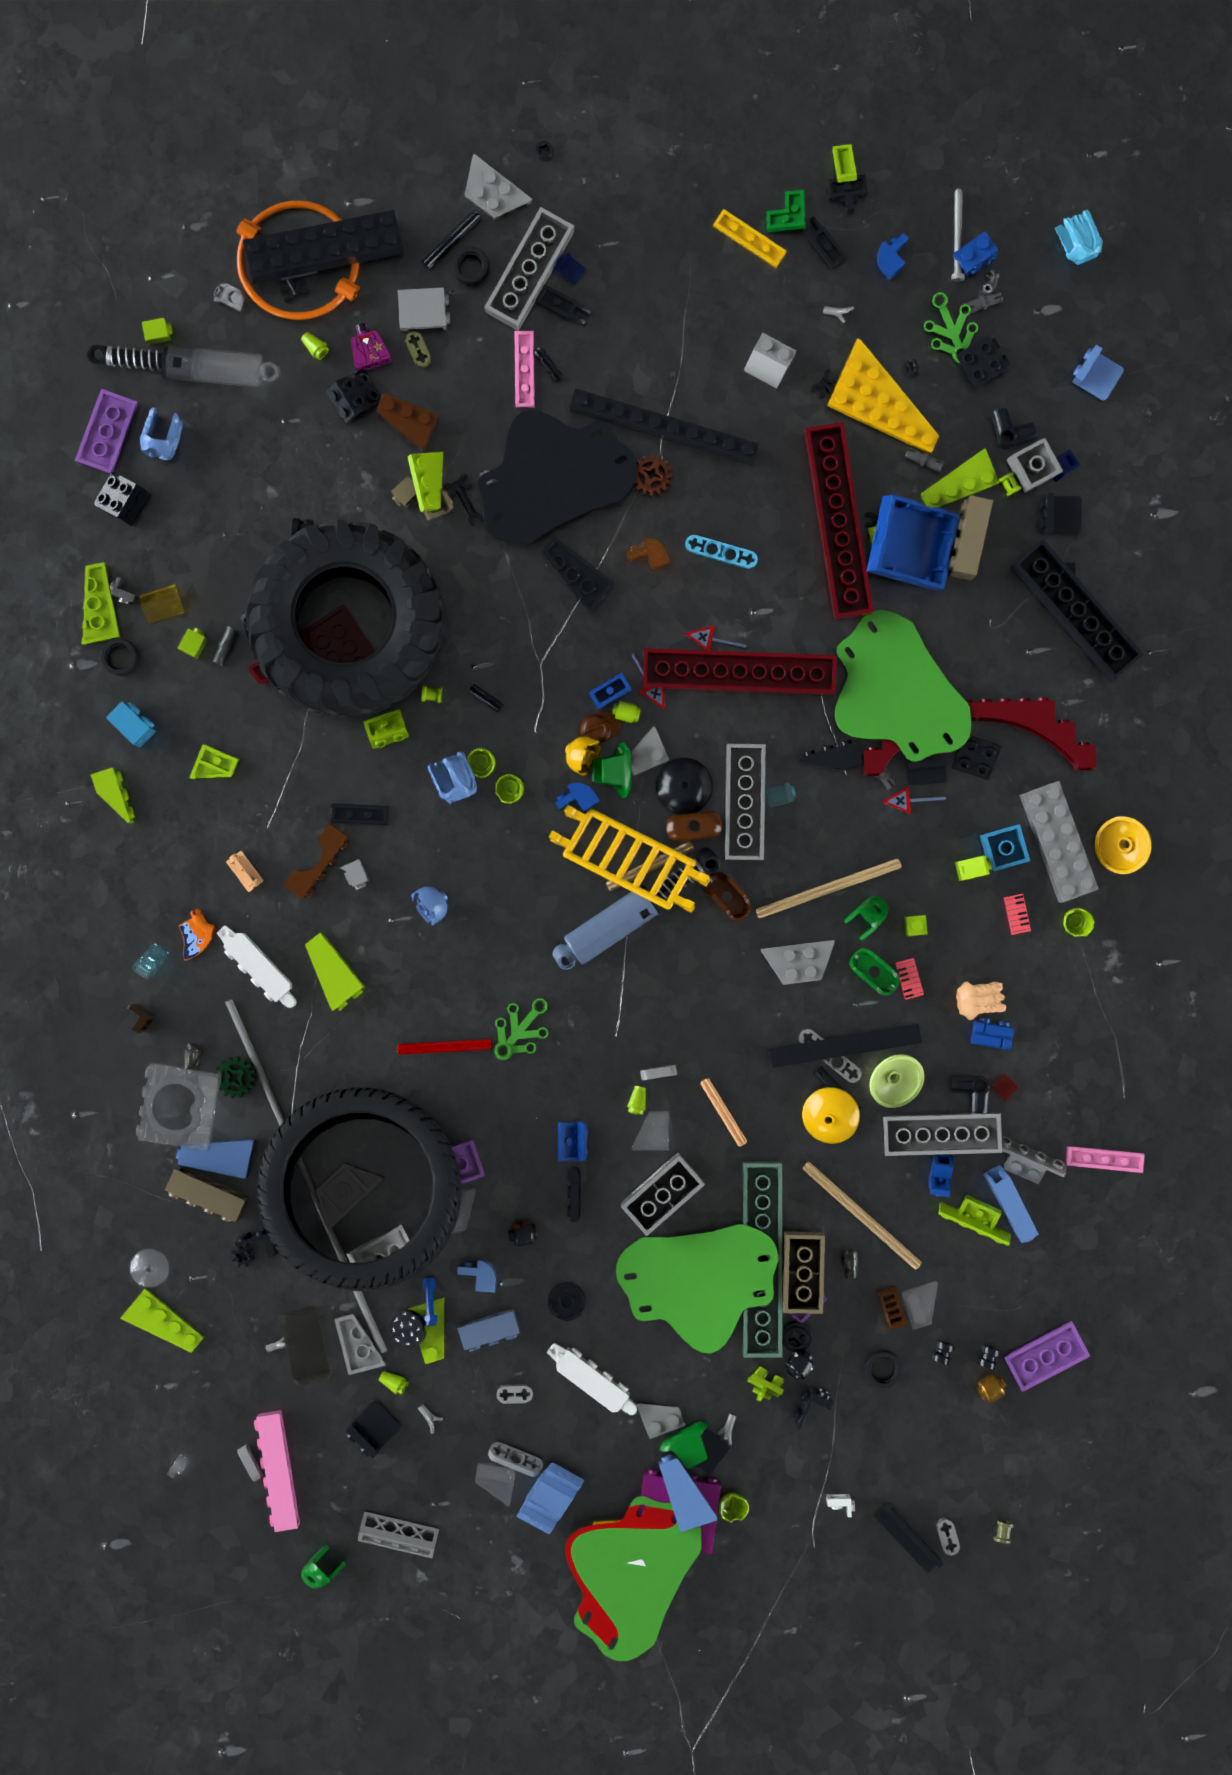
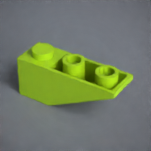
[91,767,135,824]
[955,855,992,881]

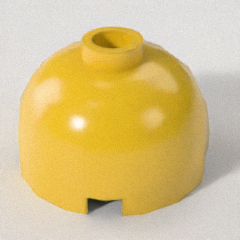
[565,736,601,776]

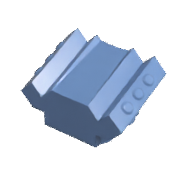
[516,1462,584,1534]

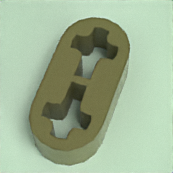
[405,332,431,368]

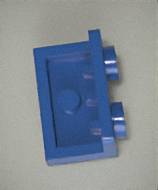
[953,231,998,277]
[558,1121,589,1161]

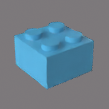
[106,701,156,747]
[979,824,1030,872]

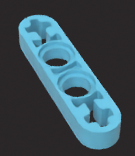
[685,535,758,569]

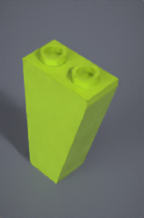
[305,933,365,1011]

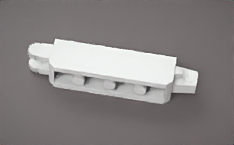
[217,925,297,1008]
[547,1342,637,1415]

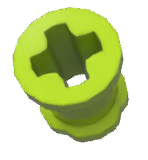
[998,472,1023,497]
[422,685,442,703]

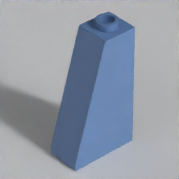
[176,1139,256,1179]
[983,1165,1039,1243]
[658,1454,717,1532]

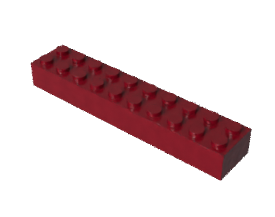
[804,422,874,620]
[643,648,837,696]

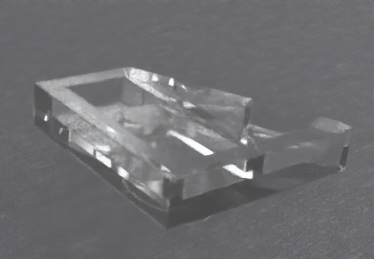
[901,1281,938,1330]

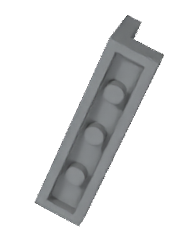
[358,1512,439,1558]

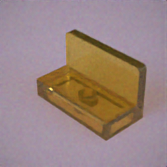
[139,584,185,624]

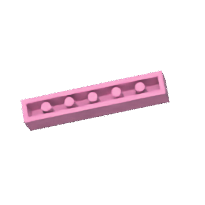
[254,1410,300,1532]

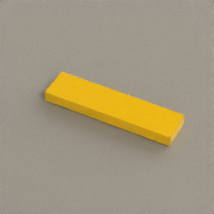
[713,209,787,268]

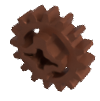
[633,454,673,497]

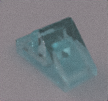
[131,942,169,980]

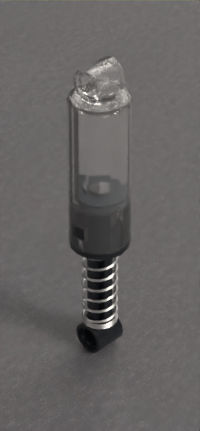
[87,344,281,388]

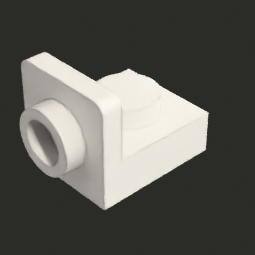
[826,1494,855,1517]

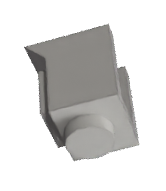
[340,859,369,890]

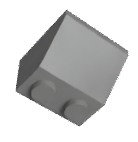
[743,333,796,389]
[1007,438,1063,493]

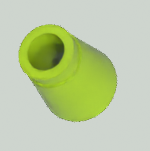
[301,332,329,360]
[627,1086,646,1115]
[379,1371,409,1395]

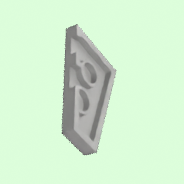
[334,1313,386,1375]

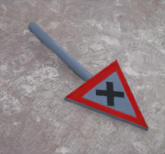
[684,625,748,651]
[632,654,665,710]
[881,786,946,814]

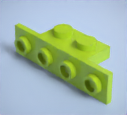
[938,1195,1011,1246]

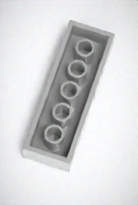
[484,207,575,331]
[724,744,766,861]
[1019,781,1099,903]
[883,1112,1003,1156]

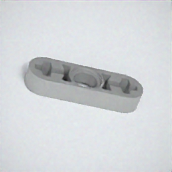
[488,1442,543,1477]

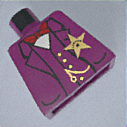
[351,323,392,372]

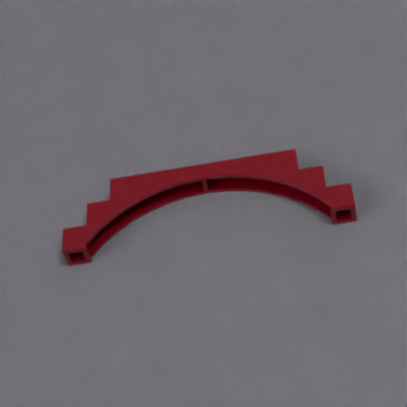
[862,697,1097,777]

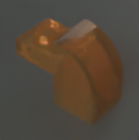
[626,538,670,571]

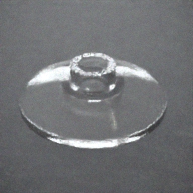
[130,1249,169,1287]

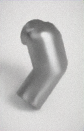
[983,268,1000,293]

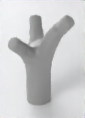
[823,306,854,323]
[266,1332,298,1352]
[418,1404,443,1434]
[717,1414,737,1445]

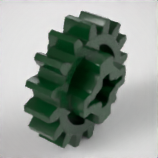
[214,1056,257,1098]

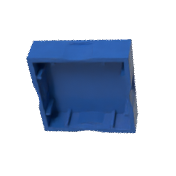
[867,494,960,590]

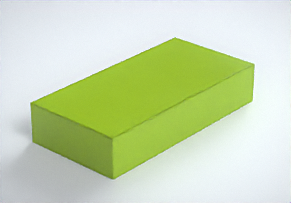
[832,144,857,183]

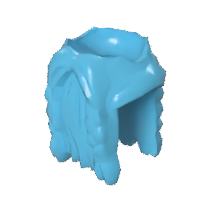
[1055,210,1103,265]

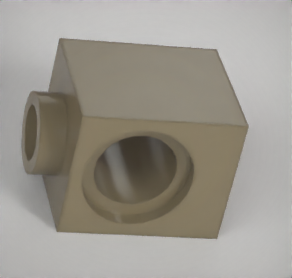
[391,476,417,508]

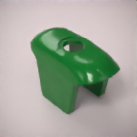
[592,743,632,798]
[844,895,889,941]
[849,948,900,996]
[660,1421,708,1469]
[301,1545,346,1589]

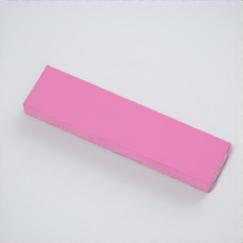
[515,331,535,408]
[1066,1146,1145,1173]

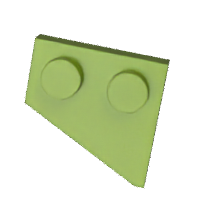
[189,743,239,779]

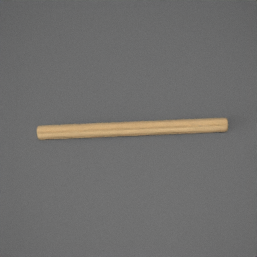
[756,859,901,918]
[802,1162,922,1270]

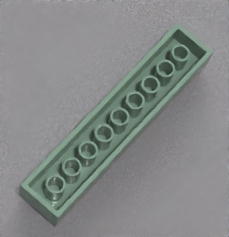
[742,1161,782,1358]

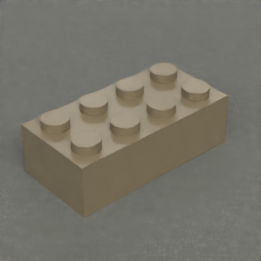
[948,495,993,581]
[165,1166,250,1223]

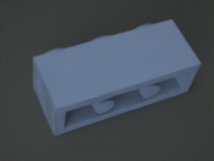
[458,1308,520,1352]

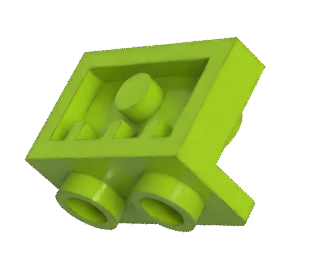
[363,709,409,749]

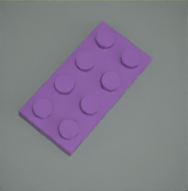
[75,389,138,474]
[1003,1321,1090,1392]

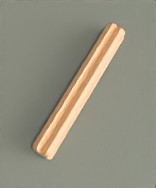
[700,1078,747,1147]

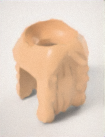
[956,981,1006,1020]

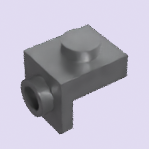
[214,283,247,311]
[110,576,138,605]

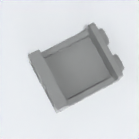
[398,287,450,333]

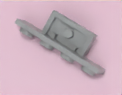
[1002,1136,1067,1184]

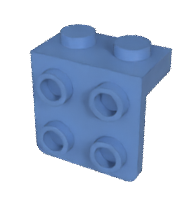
[1072,345,1124,401]

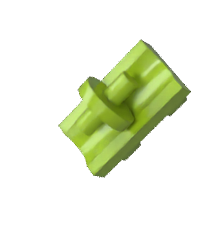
[747,1367,784,1402]

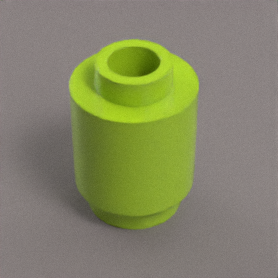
[612,700,641,723]

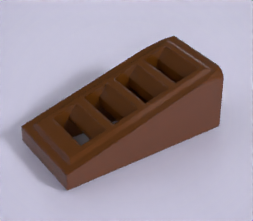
[877,1286,907,1330]

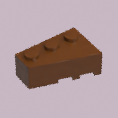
[376,393,438,453]

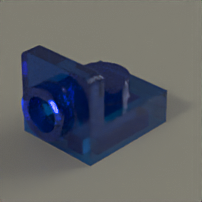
[556,252,587,285]
[1053,450,1080,482]

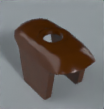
[666,811,722,842]
[703,872,752,922]

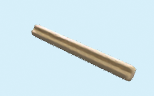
[606,841,694,891]

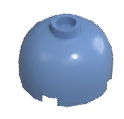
[411,886,448,925]

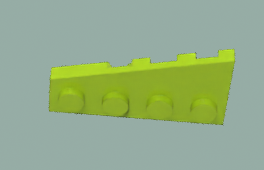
[921,448,999,508]
[82,562,121,645]
[120,1288,205,1353]

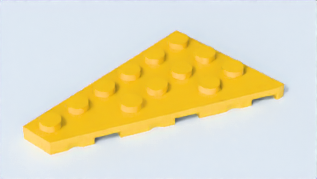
[827,338,939,454]

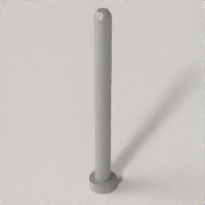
[951,189,965,282]

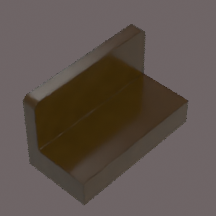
[128,1004,155,1034]

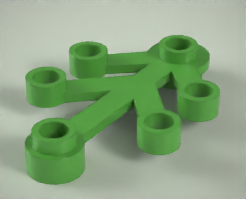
[924,292,978,363]
[494,998,549,1060]

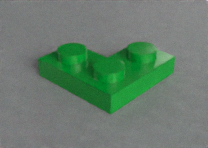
[766,190,806,232]

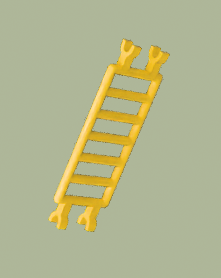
[549,804,710,913]

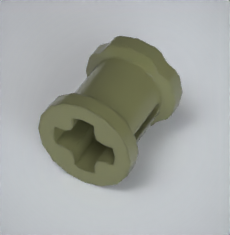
[994,1520,1014,1544]

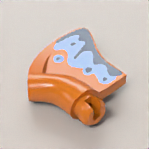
[179,909,216,960]

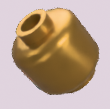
[977,1374,1006,1403]

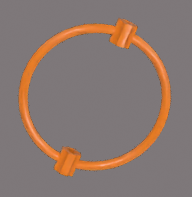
[236,200,360,320]

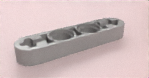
[799,1029,862,1083]

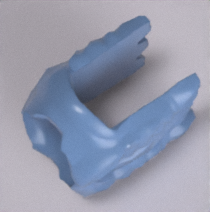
[140,407,183,460]
[428,751,477,805]

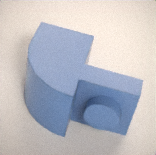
[457,1258,496,1293]

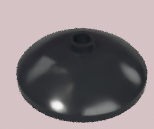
[655,758,713,815]

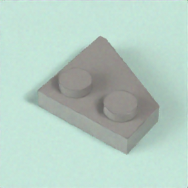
[636,1402,685,1439]

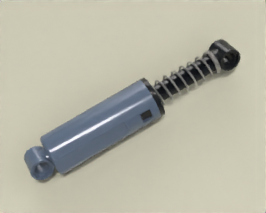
[552,848,721,970]

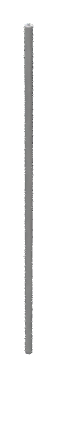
[225,1000,387,1353]

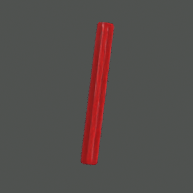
[397,1039,492,1055]

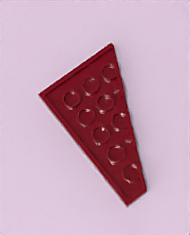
[248,604,375,684]

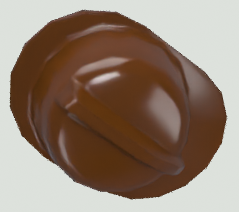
[577,710,622,744]

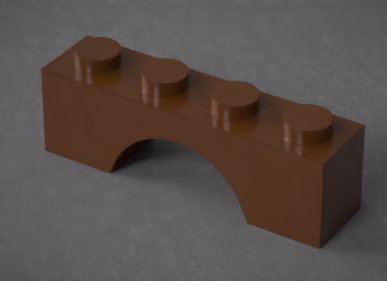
[283,823,349,899]

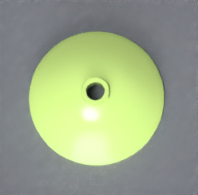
[870,1054,924,1108]

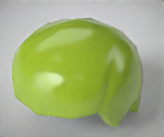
[467,748,496,778]
[495,774,524,804]
[1063,908,1095,937]
[718,1493,749,1523]

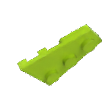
[407,452,443,512]
[408,1297,445,1364]

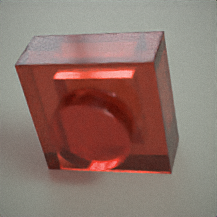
[991,1074,1018,1101]

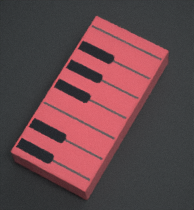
[1003,894,1031,935]
[895,958,924,1000]

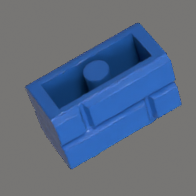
[589,672,631,710]
[970,1018,1014,1050]

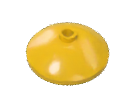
[1095,816,1152,874]
[802,1087,860,1144]

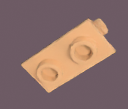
[226,851,264,892]

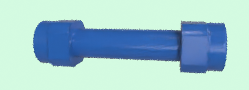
[423,1278,437,1326]

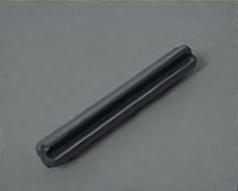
[422,210,481,269]

